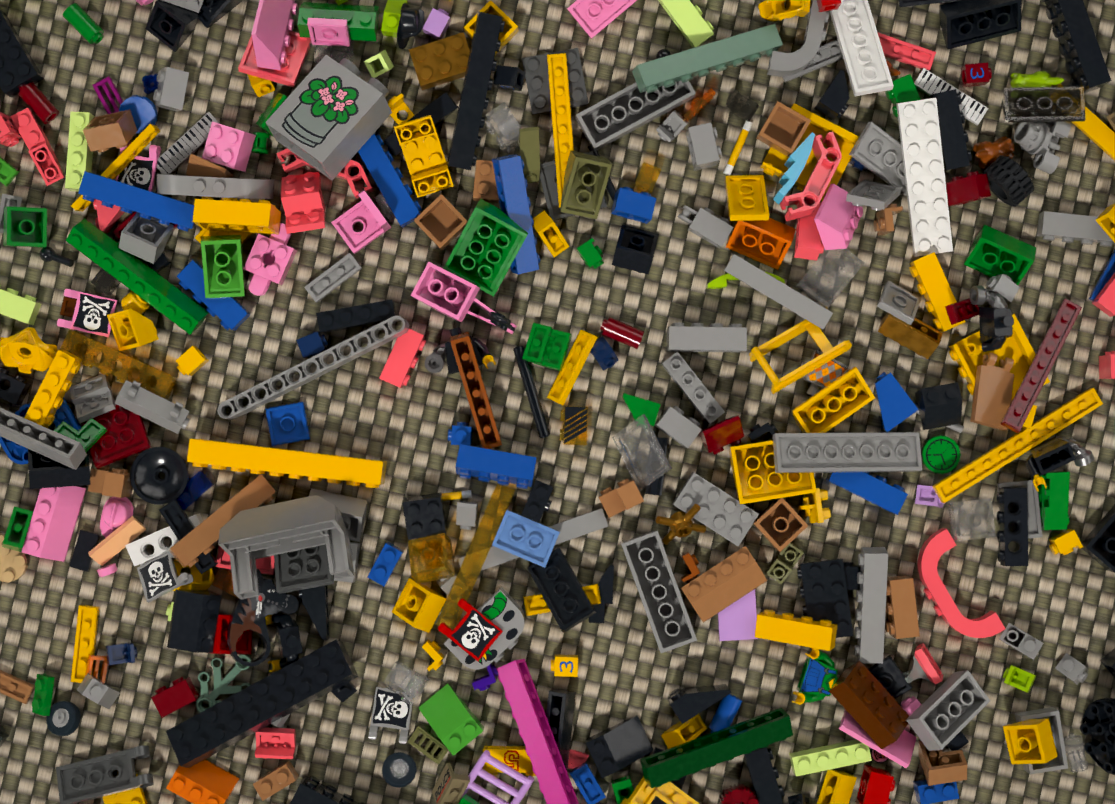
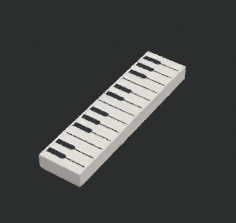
[914,68,988,125]

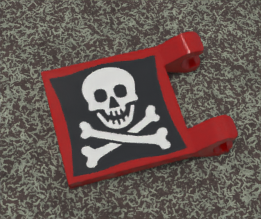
[438,598,503,661]

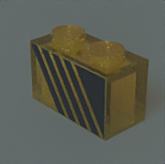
[560,406,588,445]

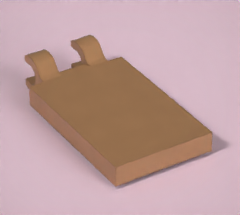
[970,353,1014,431]

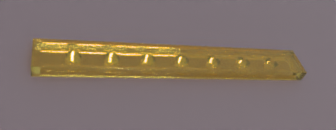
[436,484,515,630]

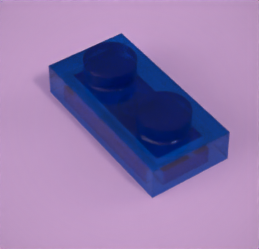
[177,470,214,510]

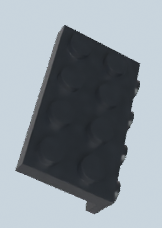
[797,558,854,638]

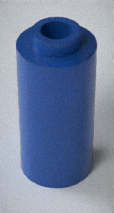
[709,694,742,733]

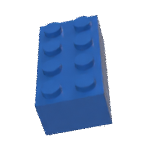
[456,444,537,489]

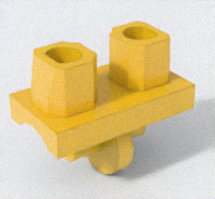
[798,488,831,523]

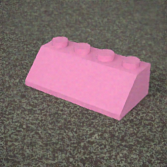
[22,486,87,562]

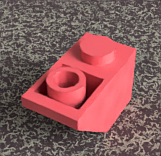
[93,199,124,233]

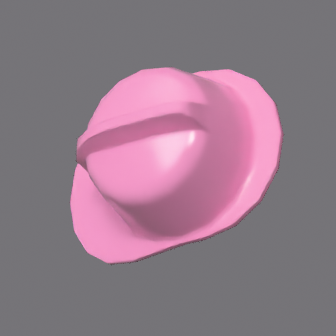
[100,497,134,538]

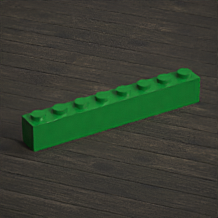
[66,219,209,335]

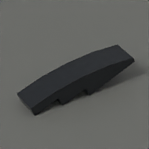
[384,92,458,156]

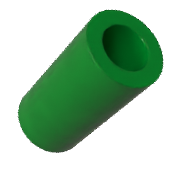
[63,3,104,44]

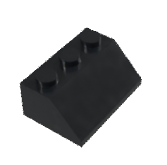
[167,589,221,653]

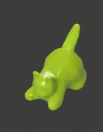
[1010,71,1064,100]

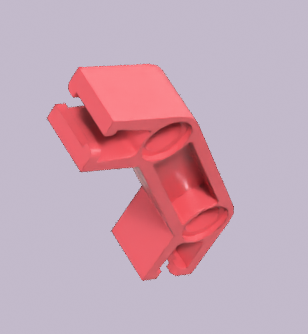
[780,131,842,221]
[276,149,374,199]

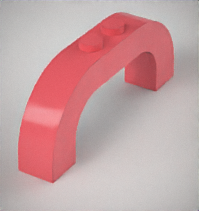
[917,528,1006,638]

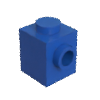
[448,422,473,446]

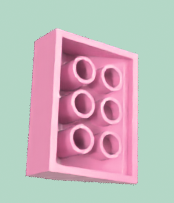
[251,0,298,70]

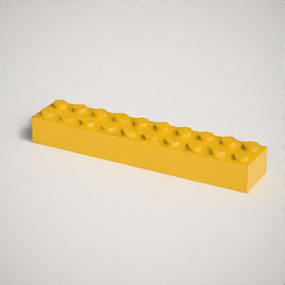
[187,439,387,488]

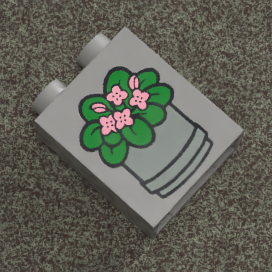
[265,55,392,180]

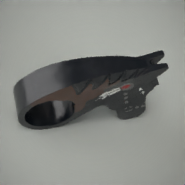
[227,569,299,666]

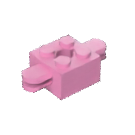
[243,223,297,296]

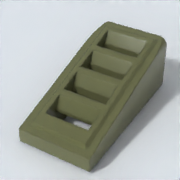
[407,725,448,765]

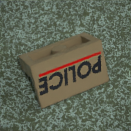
[432,763,470,804]

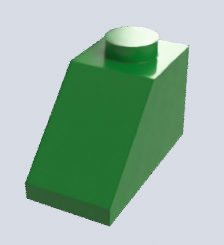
[622,393,661,429]

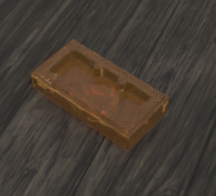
[683,88,716,122]

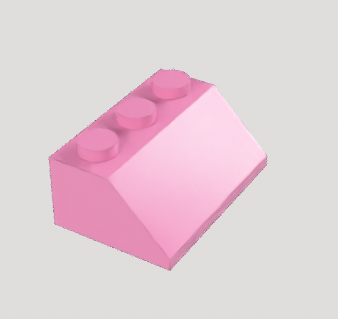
[814,184,863,250]

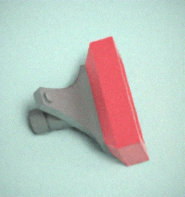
[903,643,944,685]

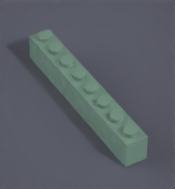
[632,24,783,93]

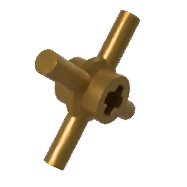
[656,504,706,545]

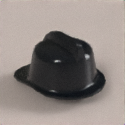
[397,3,424,49]

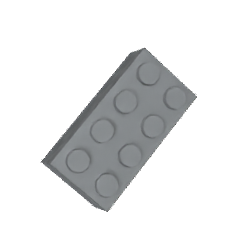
[667,323,747,353]
[672,472,759,546]
[906,670,990,751]

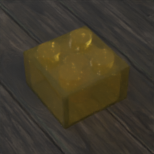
[408,533,455,584]

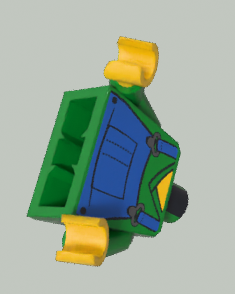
[792,648,838,705]

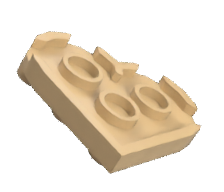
[0,532,28,583]

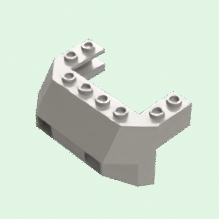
[218,495,354,600]

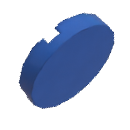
[119,95,158,133]

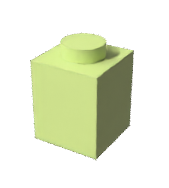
[364,50,394,78]

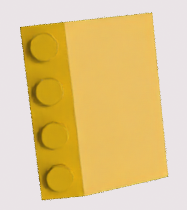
[729,440,817,504]

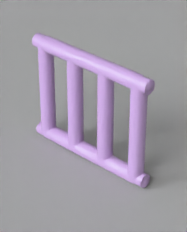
[459,750,534,804]

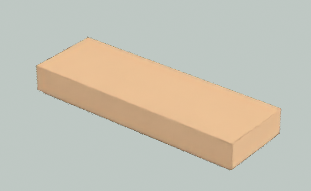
[88,516,146,566]

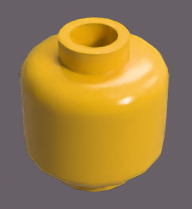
[121,290,150,315]

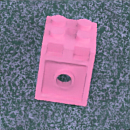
[331,190,392,254]

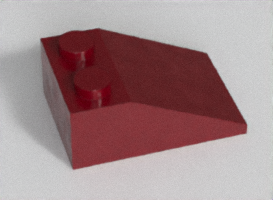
[699,415,744,455]

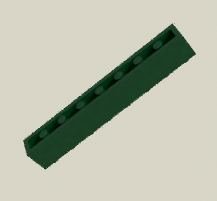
[640,708,793,788]

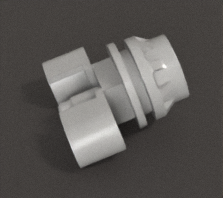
[1014,116,1071,174]

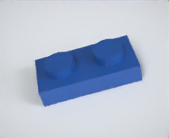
[570,763,606,804]

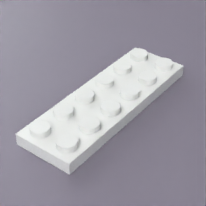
[830,0,894,97]

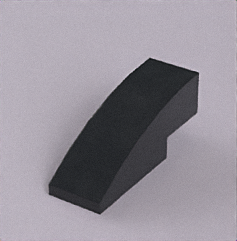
[588,564,614,623]

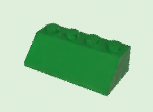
[297,2,380,41]

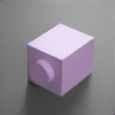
[423,8,451,40]

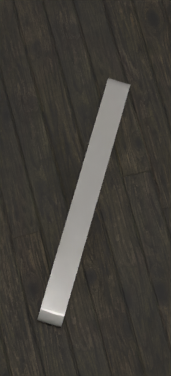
[217,316,409,420]

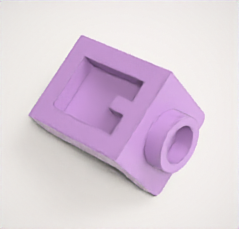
[915,485,946,508]

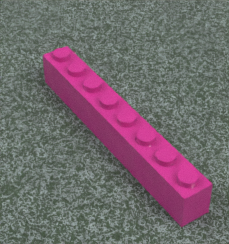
[497,659,579,804]

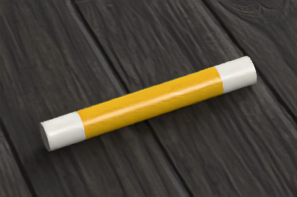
[723,120,753,176]
[442,490,472,501]

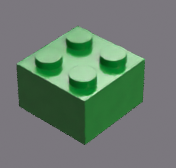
[3,206,47,248]

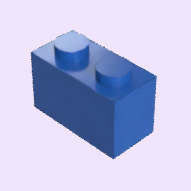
[611,187,656,224]
[367,542,404,586]
[913,779,959,804]

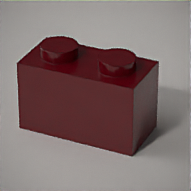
[946,171,991,206]
[151,677,200,718]

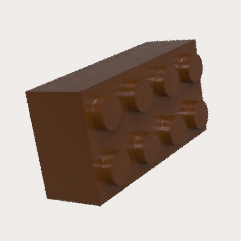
[829,660,909,749]

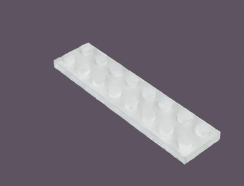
[896,98,953,257]

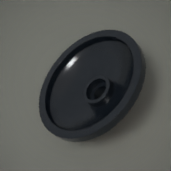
[130,447,189,505]

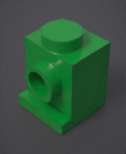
[577,238,604,269]
[611,775,634,804]

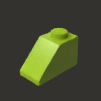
[381,0,408,38]

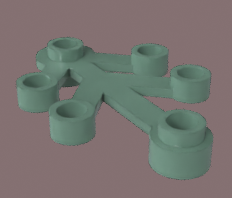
[195,654,252,713]

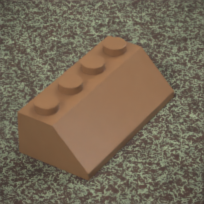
[681,546,767,623]

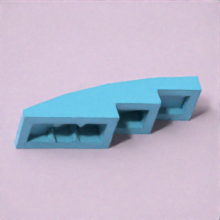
[773,132,815,204]

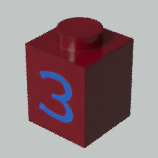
[961,62,992,87]

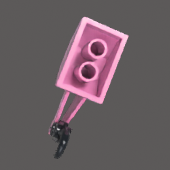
[410,262,517,334]

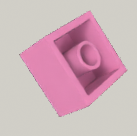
[202,122,256,172]

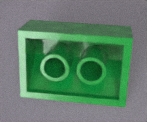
[964,224,1036,285]

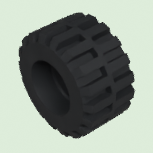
[982,155,1034,207]

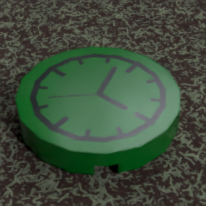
[921,436,961,474]

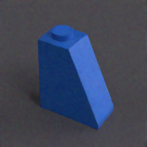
[874,372,919,432]

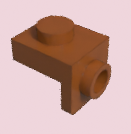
[681,552,700,583]

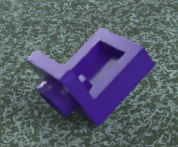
[472,664,498,691]

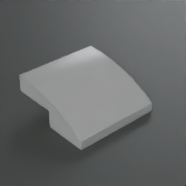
[70,373,116,423]

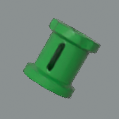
[251,132,270,154]

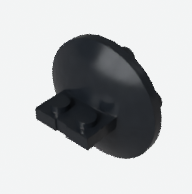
[1080,698,1115,775]

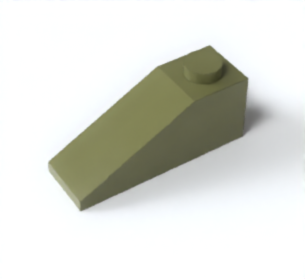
[517,127,540,183]

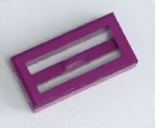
[92,76,123,114]

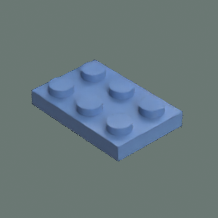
[492,510,560,568]

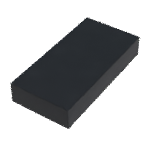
[69,530,100,572]

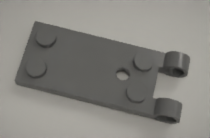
[56,745,154,804]

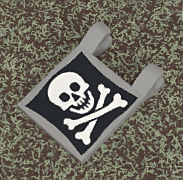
[137,551,193,603]
[368,687,414,744]

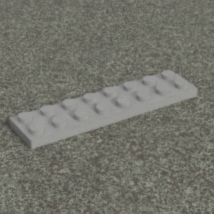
[773,432,922,473]

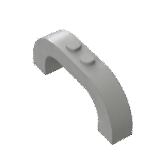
[767,0,830,77]
[157,174,274,199]

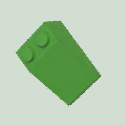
[201,235,245,298]
[418,683,484,756]

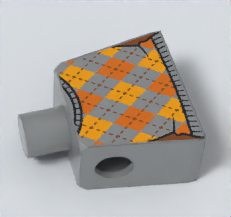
[804,350,848,396]

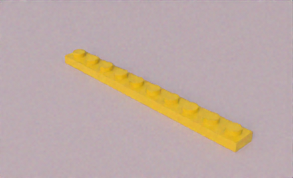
[932,388,1103,503]

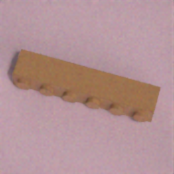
[169,474,276,568]

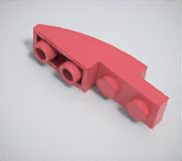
[11,108,65,186]

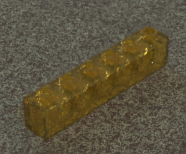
[60,329,178,399]

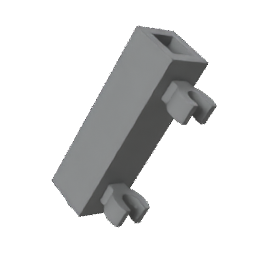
[115,380,190,434]

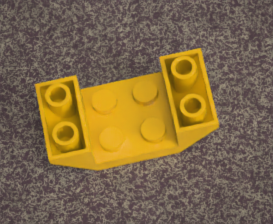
[394,115,454,198]

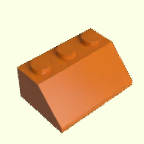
[726,217,796,270]
[166,759,240,804]

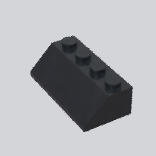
[939,0,1022,49]

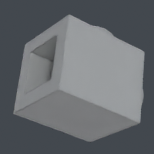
[985,274,1020,304]

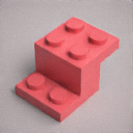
[281,172,325,234]

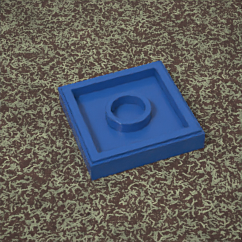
[265,402,310,446]

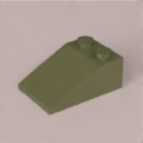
[560,151,612,219]

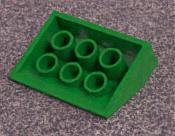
[443,198,528,297]

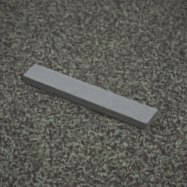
[724,254,833,329]

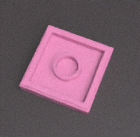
[307,18,351,47]

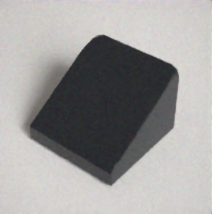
[145,252,171,273]

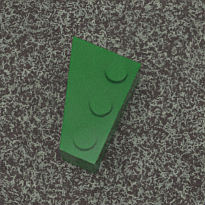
[1038,471,1070,530]

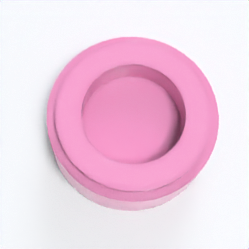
[97,563,118,577]

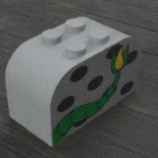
[443,586,525,670]

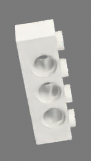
[125,513,203,567]

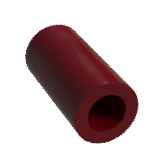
[19,82,59,124]
[600,317,644,349]

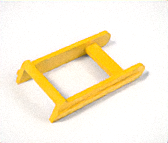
[749,309,852,394]

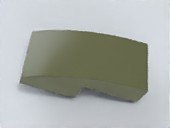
[766,542,804,585]

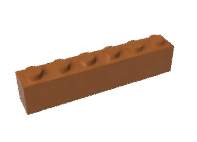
[450,331,502,449]

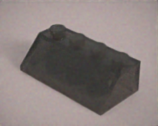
[1003,86,1085,122]

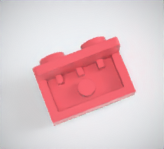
[255,727,296,759]

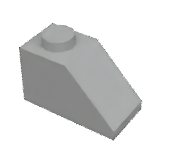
[456,501,478,530]
[77,673,120,709]

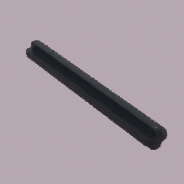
[513,346,550,438]

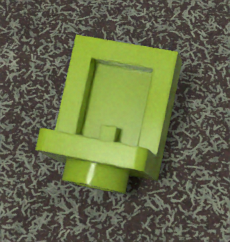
[1003,665,1036,693]

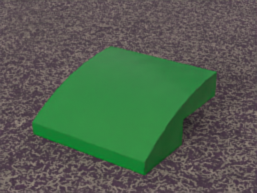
[522,323,572,371]

